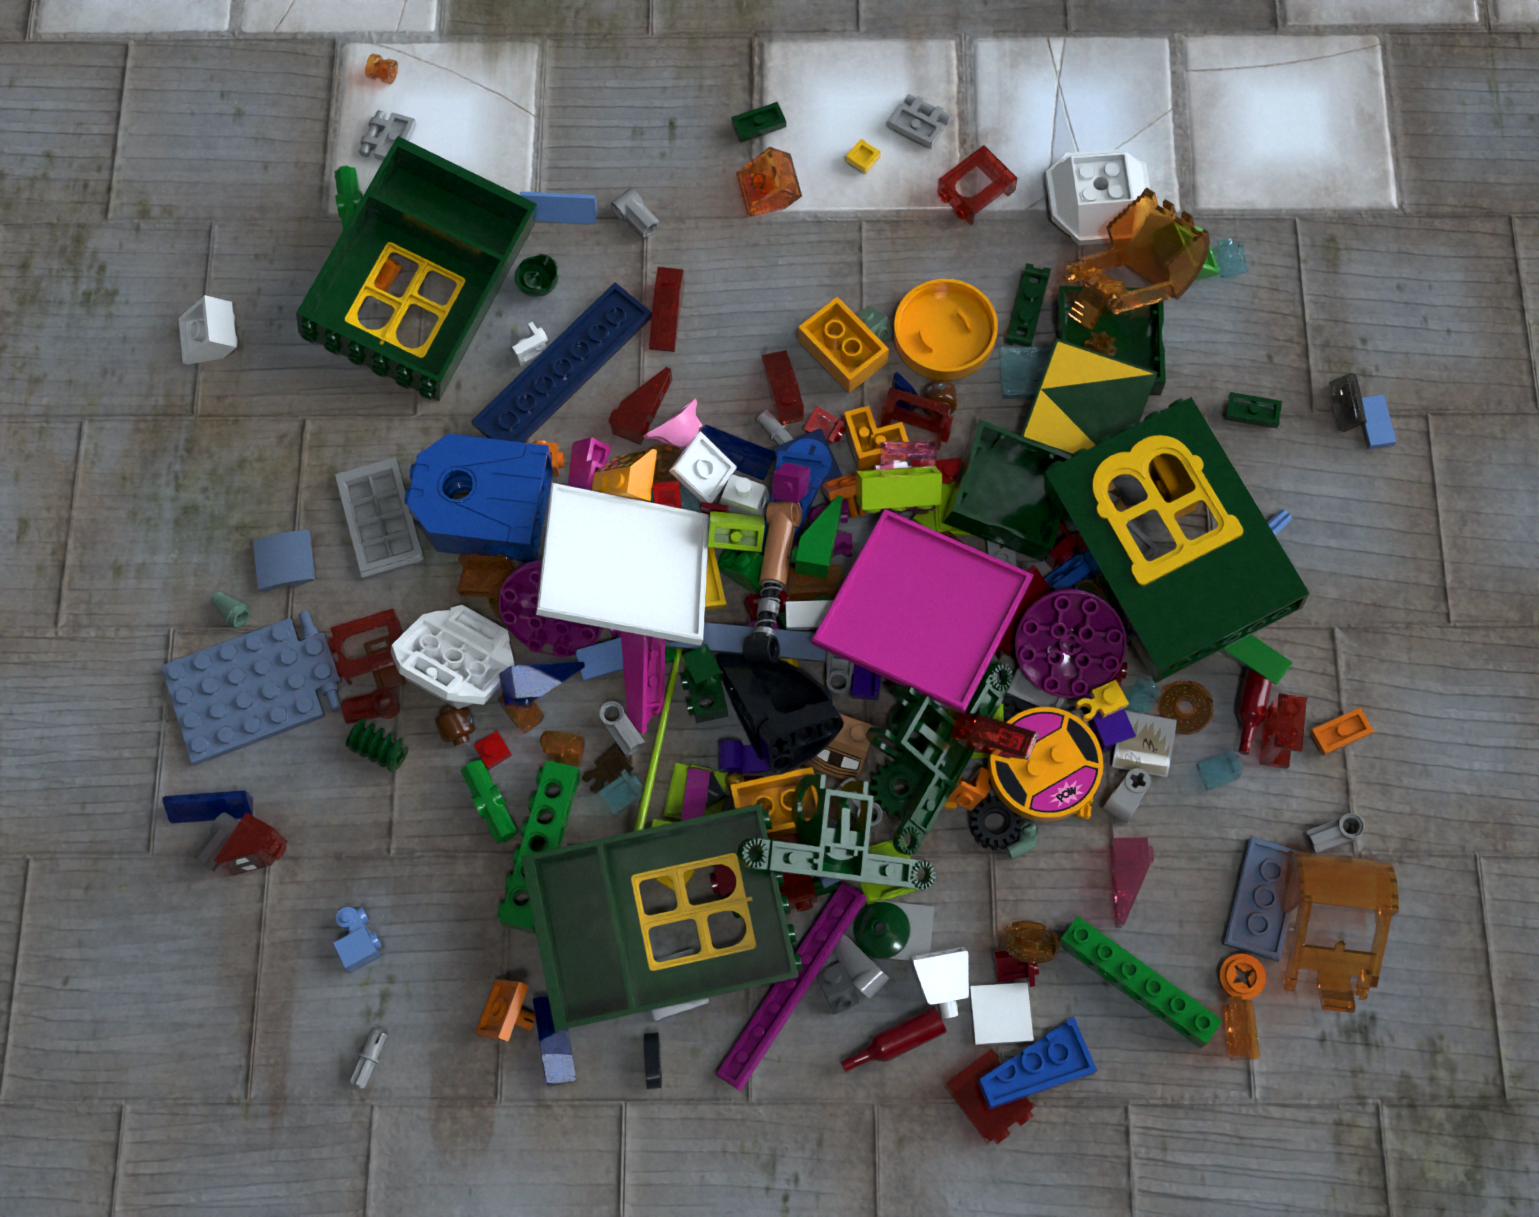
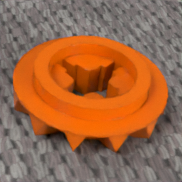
[1219,954,1266,1001]

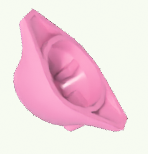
[643,398,702,450]

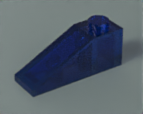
[499,662,585,709]

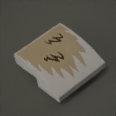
[1111,710,1177,777]

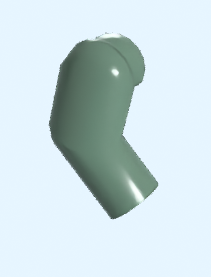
[1006,820,1038,860]

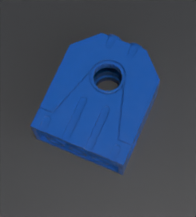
[404,434,553,563]

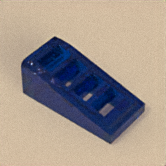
[891,372,922,415]

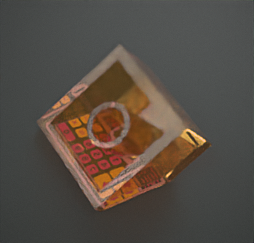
[736,147,802,216]

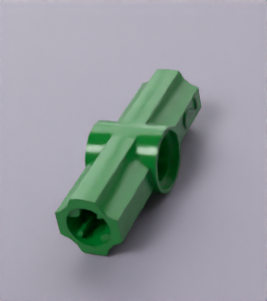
[334,165,363,230]
[460,760,518,844]

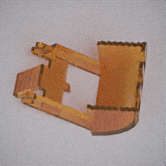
[1063,187,1210,329]
[1283,850,1399,1013]

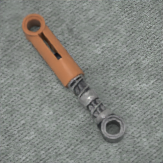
[743,501,802,664]

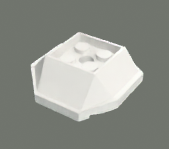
[1045,149,1153,246]
[391,605,515,709]

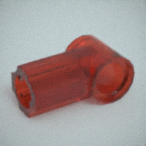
[341,688,400,724]

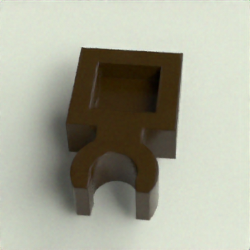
[582,746,634,794]

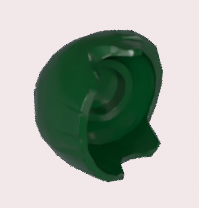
[514,254,559,297]

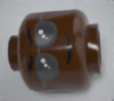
[923,380,957,419]
[435,706,475,746]

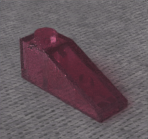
[1110,837,1154,928]

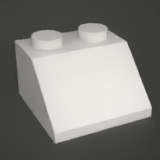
[178,295,238,365]

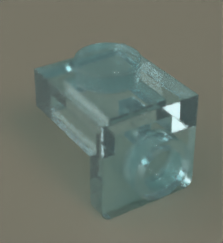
[1211,238,1248,278]
[598,769,643,816]

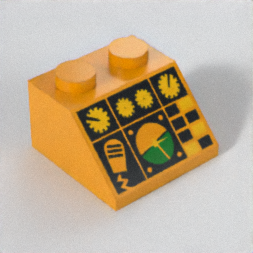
[592,449,657,502]

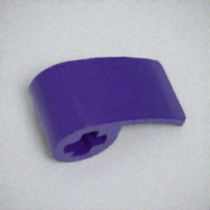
[718,741,771,774]

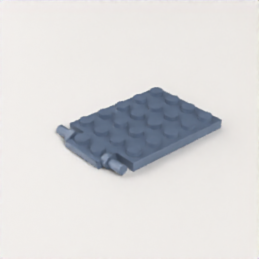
[161,611,342,766]

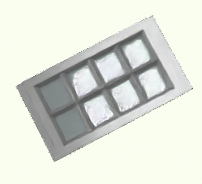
[335,457,425,579]

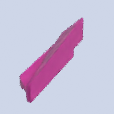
[568,437,611,491]
[621,631,666,733]

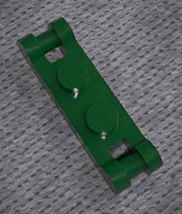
[1005,263,1051,350]

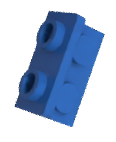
[1045,554,1094,591]

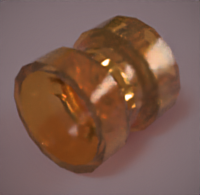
[365,53,398,84]

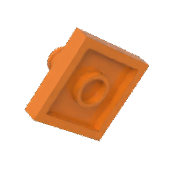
[820,469,871,518]
[475,979,536,1042]

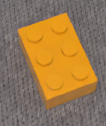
[798,297,889,393]
[730,767,818,840]

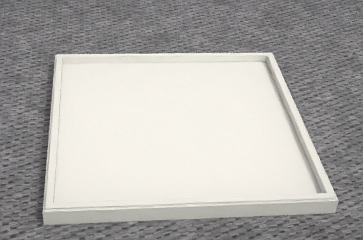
[536,483,709,646]

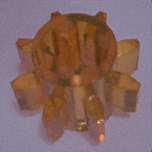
[1084,331,1117,356]

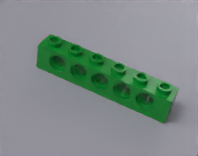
[497,760,581,935]
[1057,916,1223,1049]

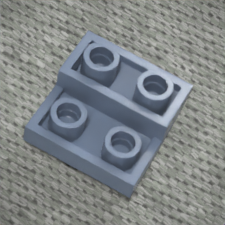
[253,530,315,593]

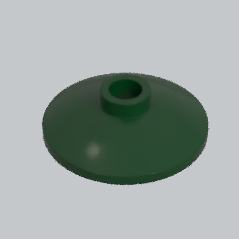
[854,902,911,959]

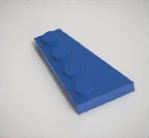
[759,451,832,556]

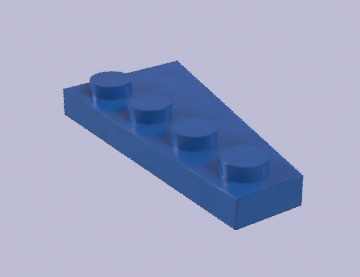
[978,1017,1097,1110]

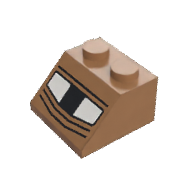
[805,713,877,781]

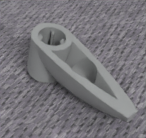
[834,933,890,999]

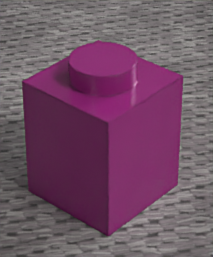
[772,463,810,503]

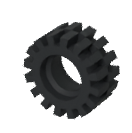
[969,796,1022,850]

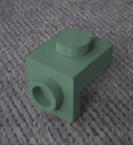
[856,306,893,343]

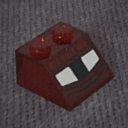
[214,812,288,876]

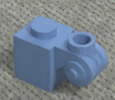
[333,907,382,973]

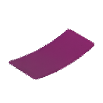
[681,768,710,820]

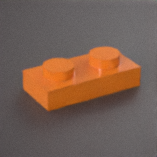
[1310,707,1374,756]

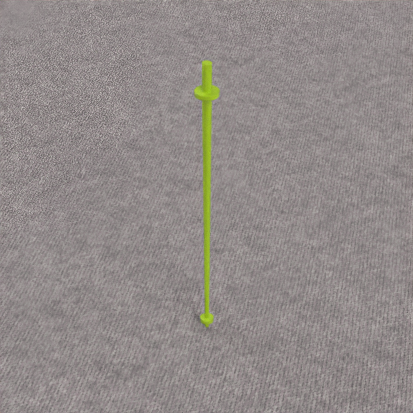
[634,649,683,831]

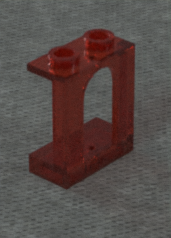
[937,145,1018,225]
[880,387,954,451]
[328,609,403,685]
[1259,693,1307,769]

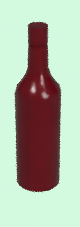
[1238,668,1272,755]
[840,1006,947,1072]

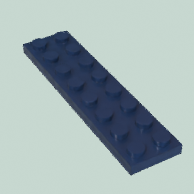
[471,282,653,443]

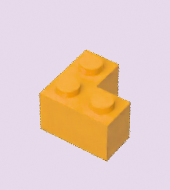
[843,406,910,471]

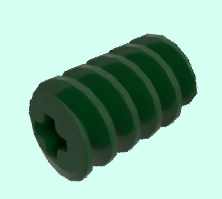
[346,718,409,772]

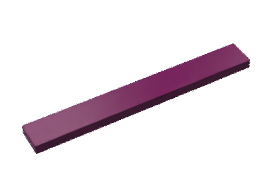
[715,882,867,1092]

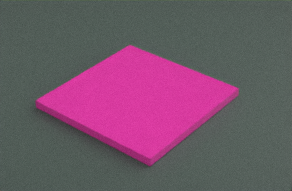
[811,509,1034,714]

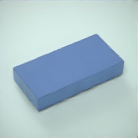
[1356,395,1396,449]

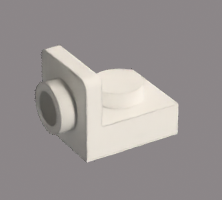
[512,322,548,366]

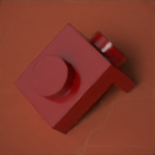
[803,406,846,445]

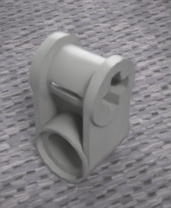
[826,652,854,702]
[1103,768,1151,824]

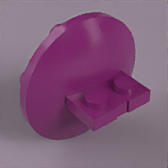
[499,560,603,658]
[1015,589,1127,698]

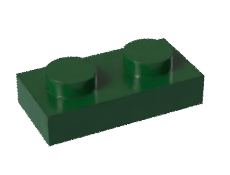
[731,102,787,142]
[1225,392,1282,429]

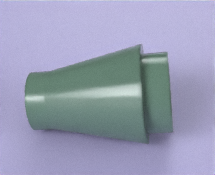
[211,592,251,628]

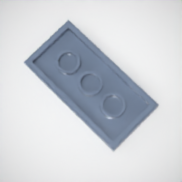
[1223,836,1306,962]

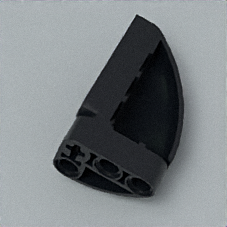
[716,653,844,775]

